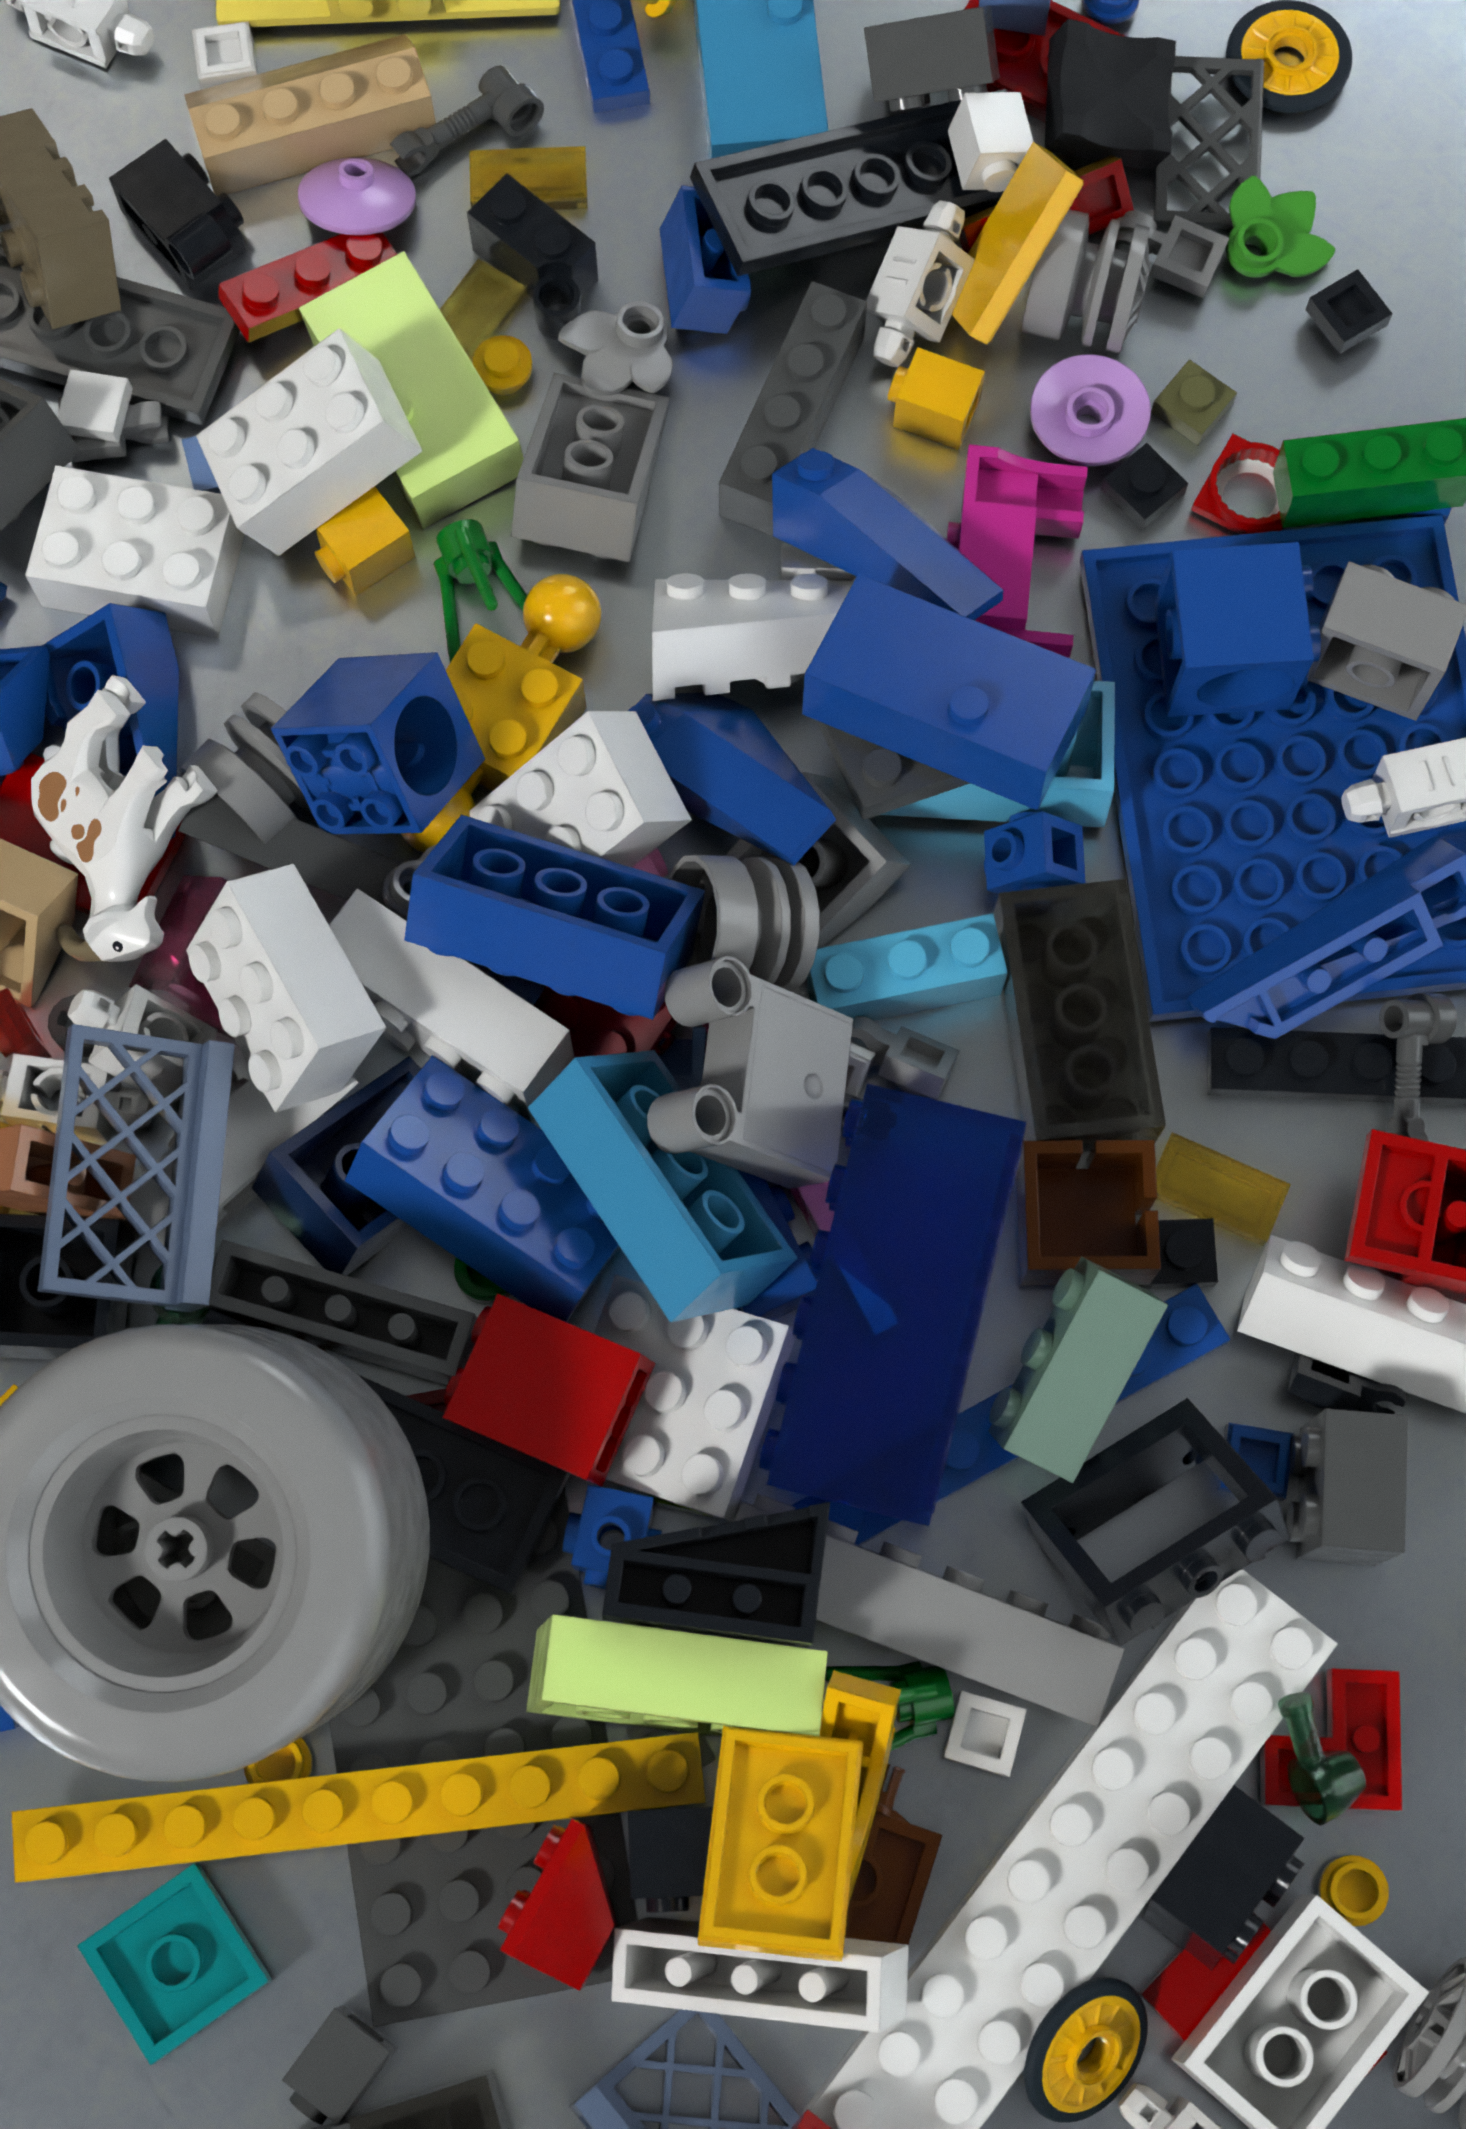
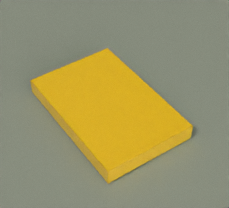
[952,142,1084,345]
[698,1726,863,1962]

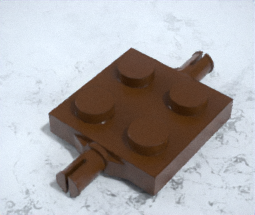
[845,1764,943,1945]

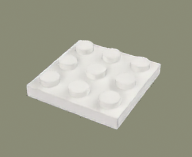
[594,1274,798,1522]

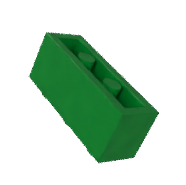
[1273,418,1466,528]

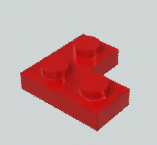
[1260,1668,1402,1811]

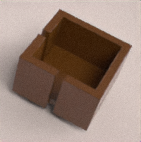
[1016,1140,1161,1285]

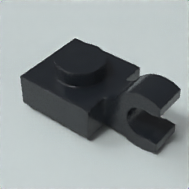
[1288,1352,1407,1414]

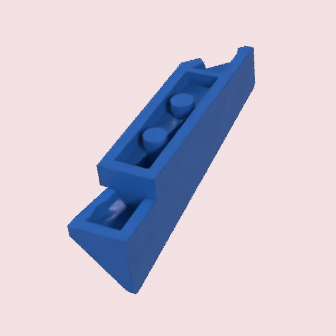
[1188,837,1466,1039]

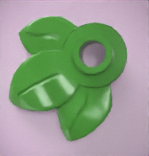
[1225,175,1336,278]

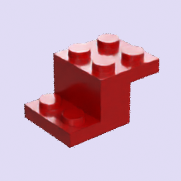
[1344,1129,1466,1304]

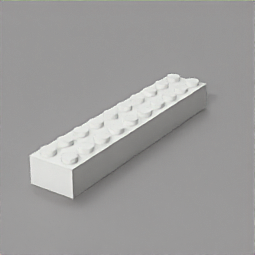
[803,1569,1338,2129]

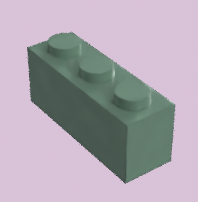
[988,1256,1168,1483]

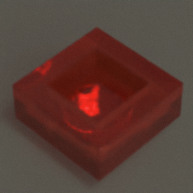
[0,988,52,1058]

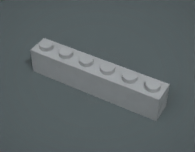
[733,1493,1125,1727]

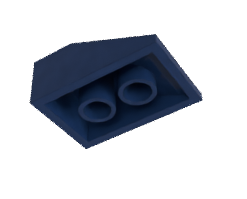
[252,1056,421,1276]

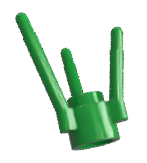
[433,519,527,662]
[825,1661,954,1752]

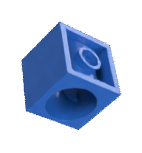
[1154,542,1321,717]
[271,652,485,834]

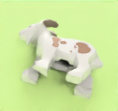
[31,675,218,963]

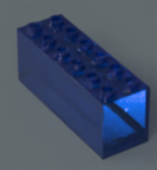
[759,1084,1027,1527]

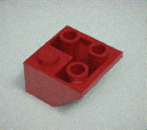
[497,1819,618,1991]

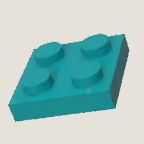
[77,1863,272,2065]

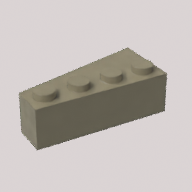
[0,108,121,329]

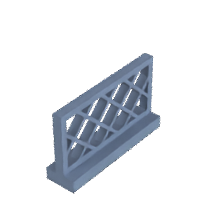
[38,1024,235,1312]
[569,2009,800,2129]

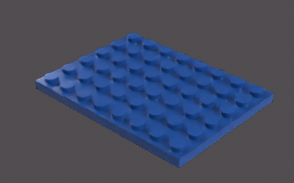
[1079,515,1466,1022]

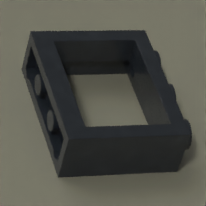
[1021,1398,1290,1647]

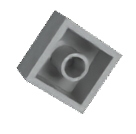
[1308,561,1466,721]

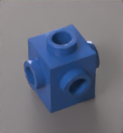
[984,811,1086,907]
[562,1484,663,1590]

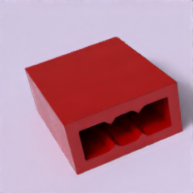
[442,1294,656,1487]

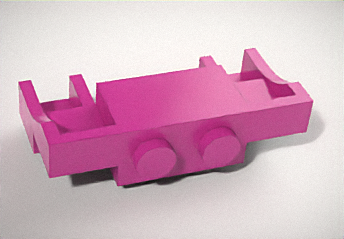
[946,444,1088,658]

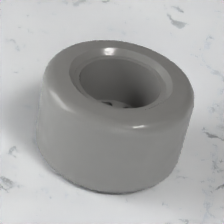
[0,1324,430,1782]

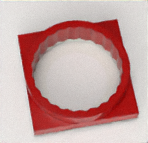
[1191,433,1283,535]

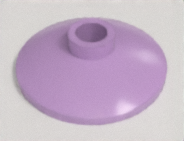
[298,157,416,235]
[1030,354,1151,466]

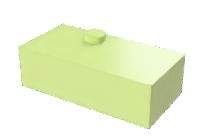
[299,251,524,529]
[526,1614,828,1737]

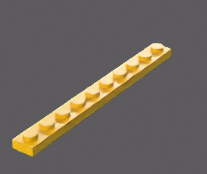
[12,1732,706,1883]

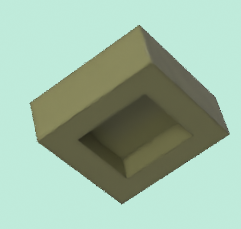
[1151,359,1237,446]

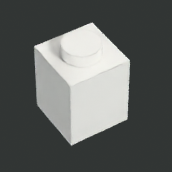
[948,92,1033,192]

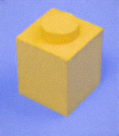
[887,347,985,450]
[315,486,415,596]

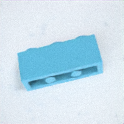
[806,913,1008,1021]

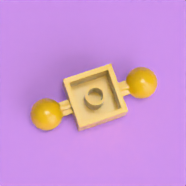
[401,574,601,853]

